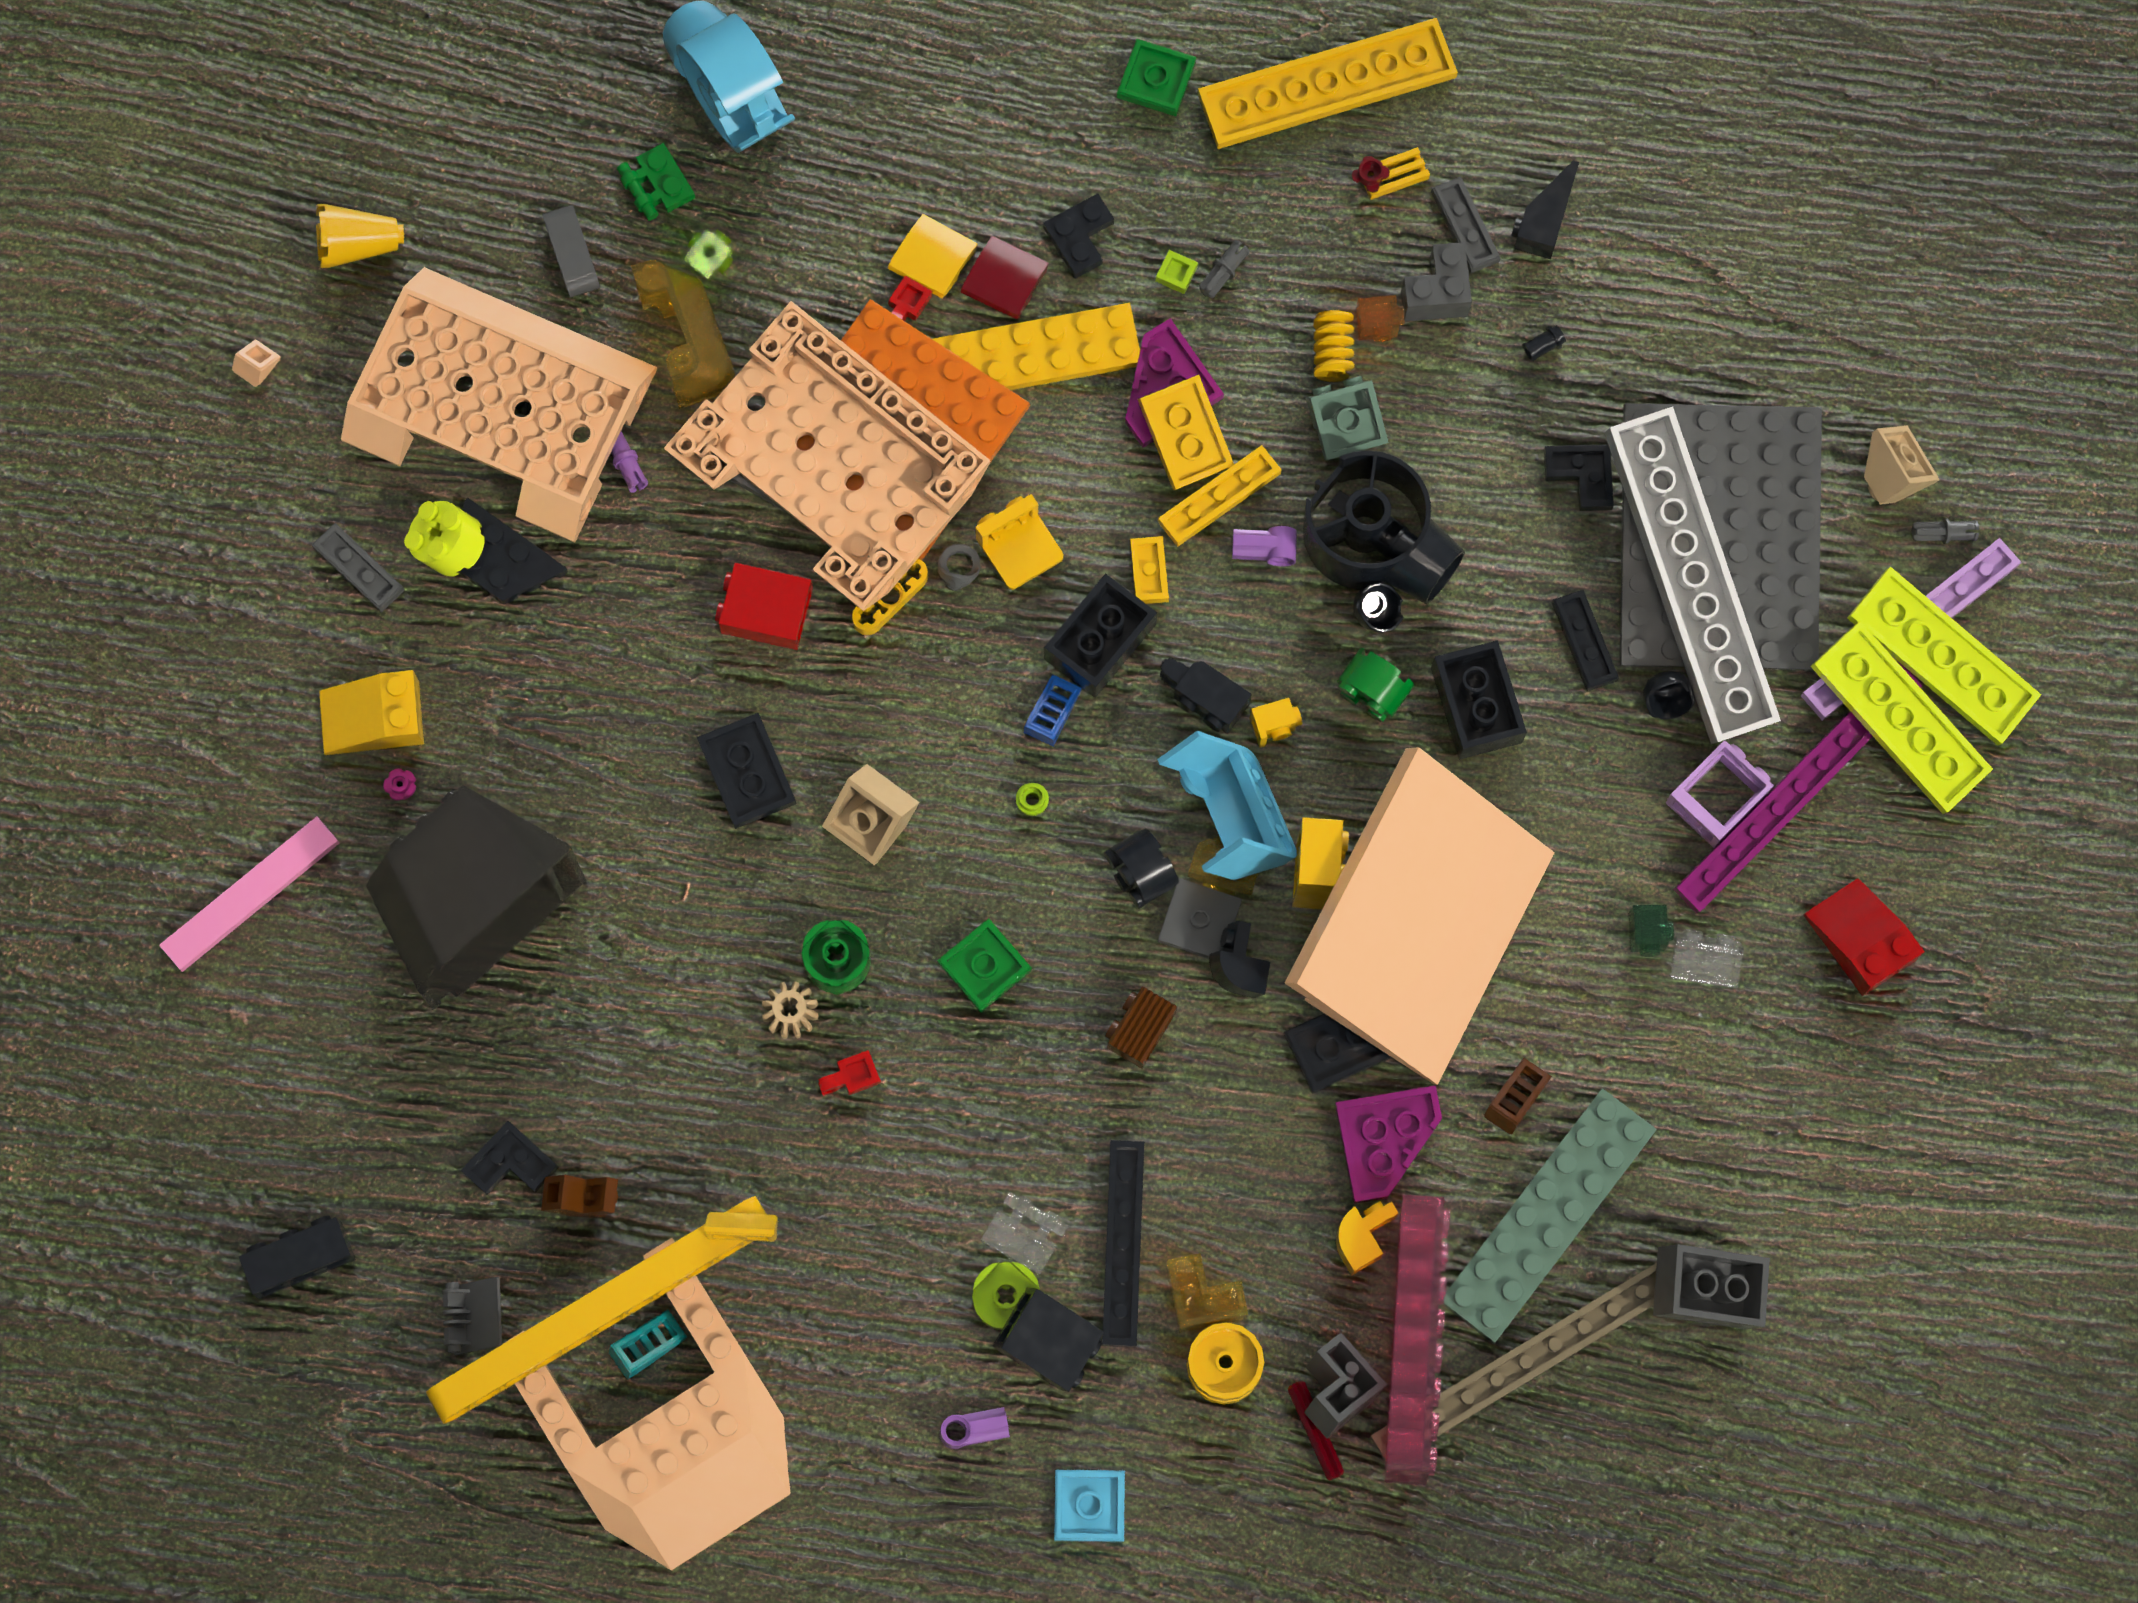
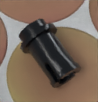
[1522,325,1566,362]

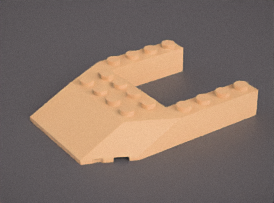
[495,1238,790,1571]

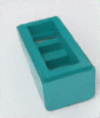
[609,1309,687,1380]

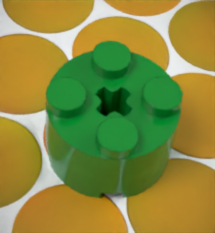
[1337,648,1414,723]
[802,920,871,995]

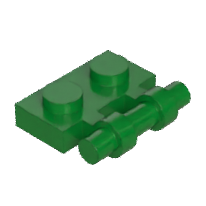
[617,143,696,221]

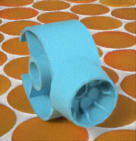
[663,1,795,153]

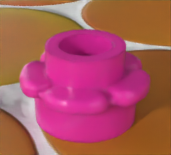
[383,768,416,800]

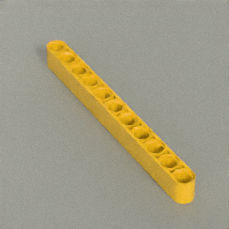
[426,1196,766,1424]

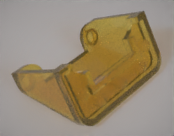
[631,260,735,409]

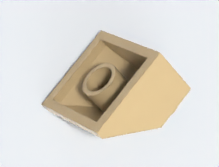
[1864,425,1940,505]

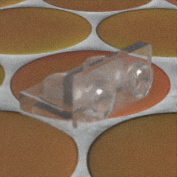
[1669,929,1744,988]

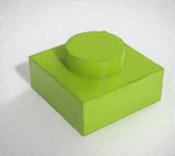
[1155,250,1198,294]

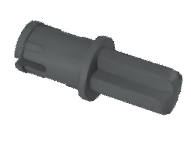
[1199,240,1249,298]
[1911,518,1979,544]

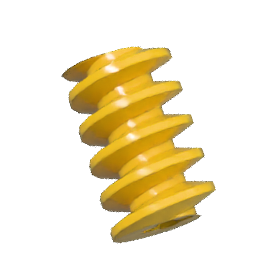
[1313,310,1354,382]

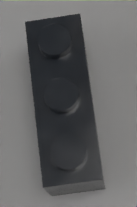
[239,1216,356,1299]

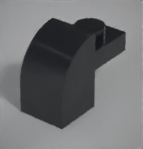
[1209,920,1271,998]

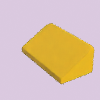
[704,1212,778,1242]

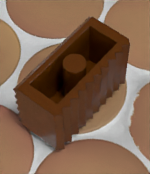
[1105,986,1177,1069]

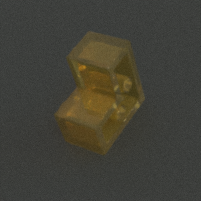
[1165,1253,1248,1333]

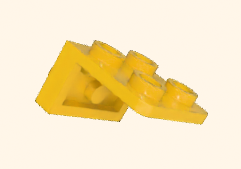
[976,494,1063,590]

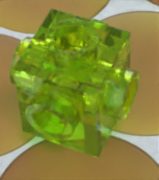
[683,229,734,282]

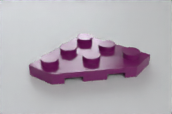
[1125,318,1224,448]
[1335,1085,1442,1204]

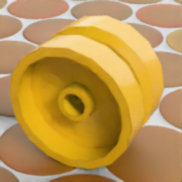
[1186,1322,1264,1405]

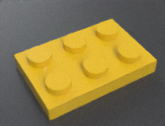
[1137,375,1234,490]

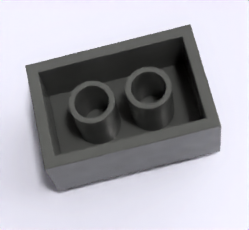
[1653,1244,1770,1329]

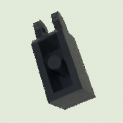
[1160,658,1252,734]

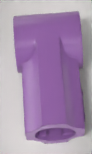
[1232,526,1297,567]
[940,1407,1010,1449]

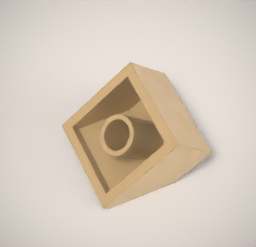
[822,764,920,865]

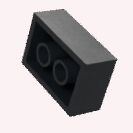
[1044,573,1157,698]
[1431,640,1527,760]

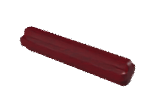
[1288,1381,1344,1480]

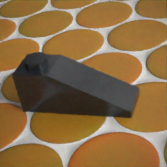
[1511,160,1579,259]

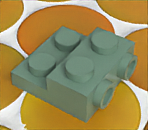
[1306,376,1389,460]

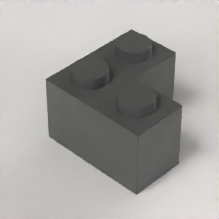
[1401,242,1472,321]
[1304,1333,1387,1439]

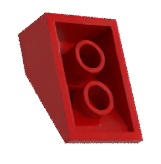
[1803,878,1925,997]

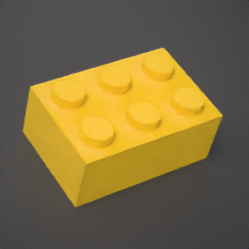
[1292,818,1349,909]

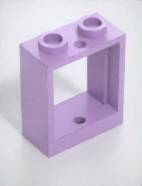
[1666,740,1774,848]

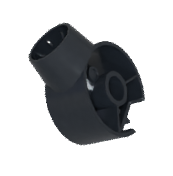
[1303,451,1465,604]

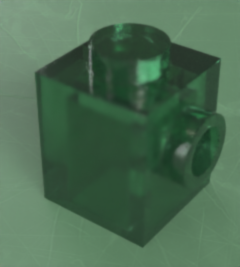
[1628,905,1674,957]

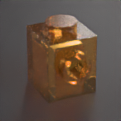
[1355,295,1405,342]

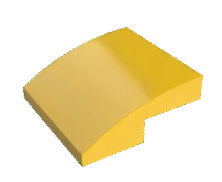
[888,214,978,299]

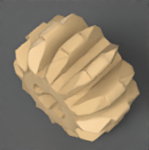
[762,982,819,1039]

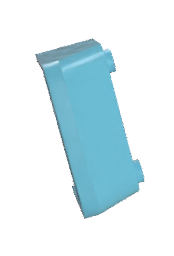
[1157,731,1297,880]

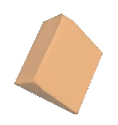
[232,339,281,387]

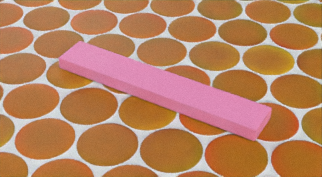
[159,816,340,972]

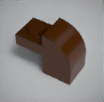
[541,1175,618,1218]

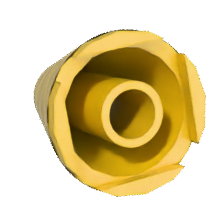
[316,204,404,268]

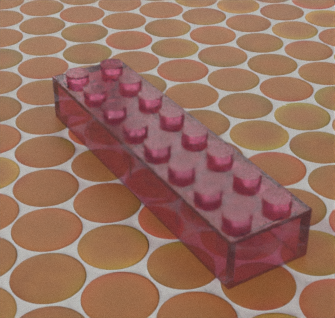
[1384,1194,1450,1486]

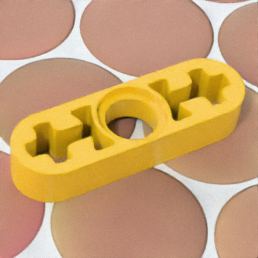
[852,559,928,635]

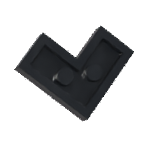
[1043,193,1114,279]
[1544,445,1614,511]
[461,1121,559,1195]

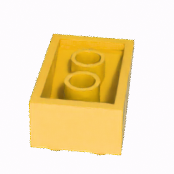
[319,670,424,755]

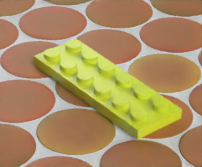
[1847,567,2042,746]
[1810,621,1993,814]

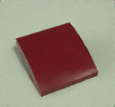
[961,236,1049,320]

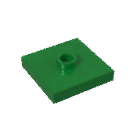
[1117,39,1197,117]
[937,918,1032,1013]

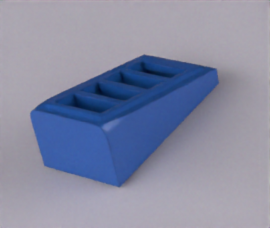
[1024,674,1082,747]

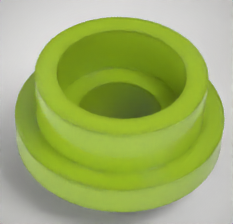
[1016,783,1049,816]

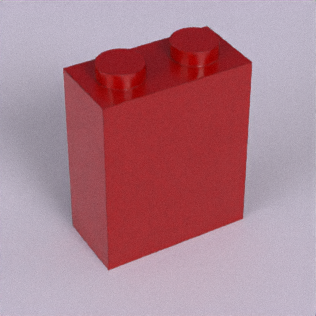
[715,563,813,650]

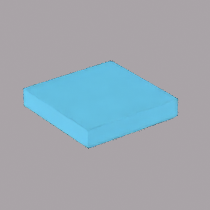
[1054,1470,1125,1542]

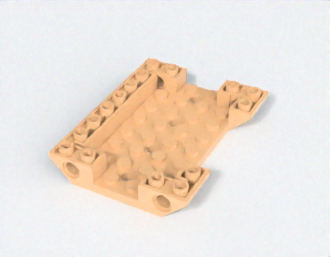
[341,267,657,543]
[664,301,991,611]

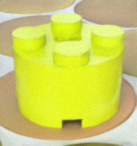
[404,501,485,576]

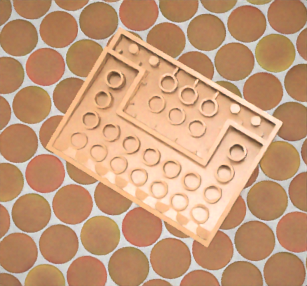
[1285,747,1554,1085]

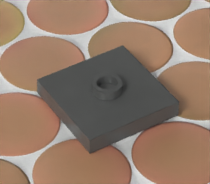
[1158,878,1242,959]

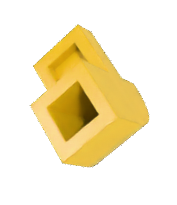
[1336,1201,1399,1276]

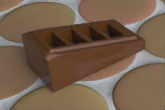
[1484,1058,1552,1135]

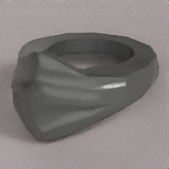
[937,544,981,591]

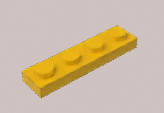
[1158,445,1282,547]

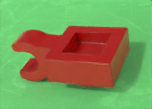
[888,276,933,321]
[818,1050,881,1096]

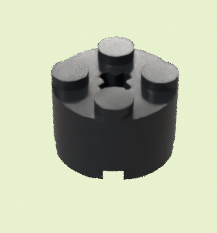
[1104,828,1179,909]

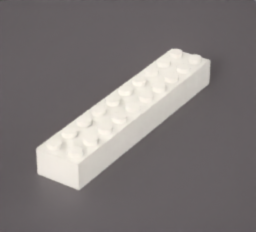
[1605,406,1781,744]

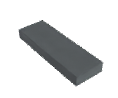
[1431,176,1501,274]
[312,523,405,613]

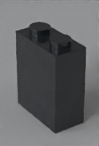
[992,1287,1104,1392]

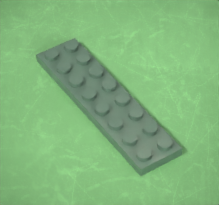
[1439,1088,1657,1344]

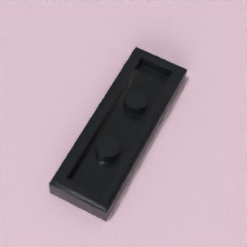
[1552,590,1619,692]

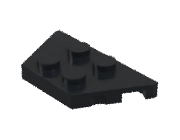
[458,497,568,605]

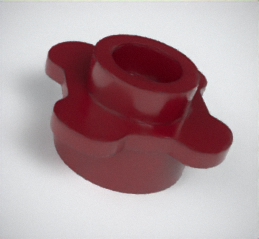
[1352,156,1390,193]

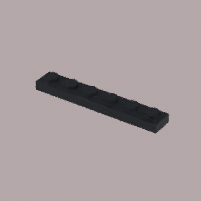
[1102,1140,1145,1348]

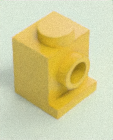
[1250,698,1303,748]

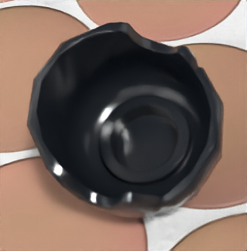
[1353,582,1404,633]
[1643,671,1695,720]

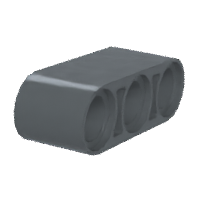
[542,204,600,298]

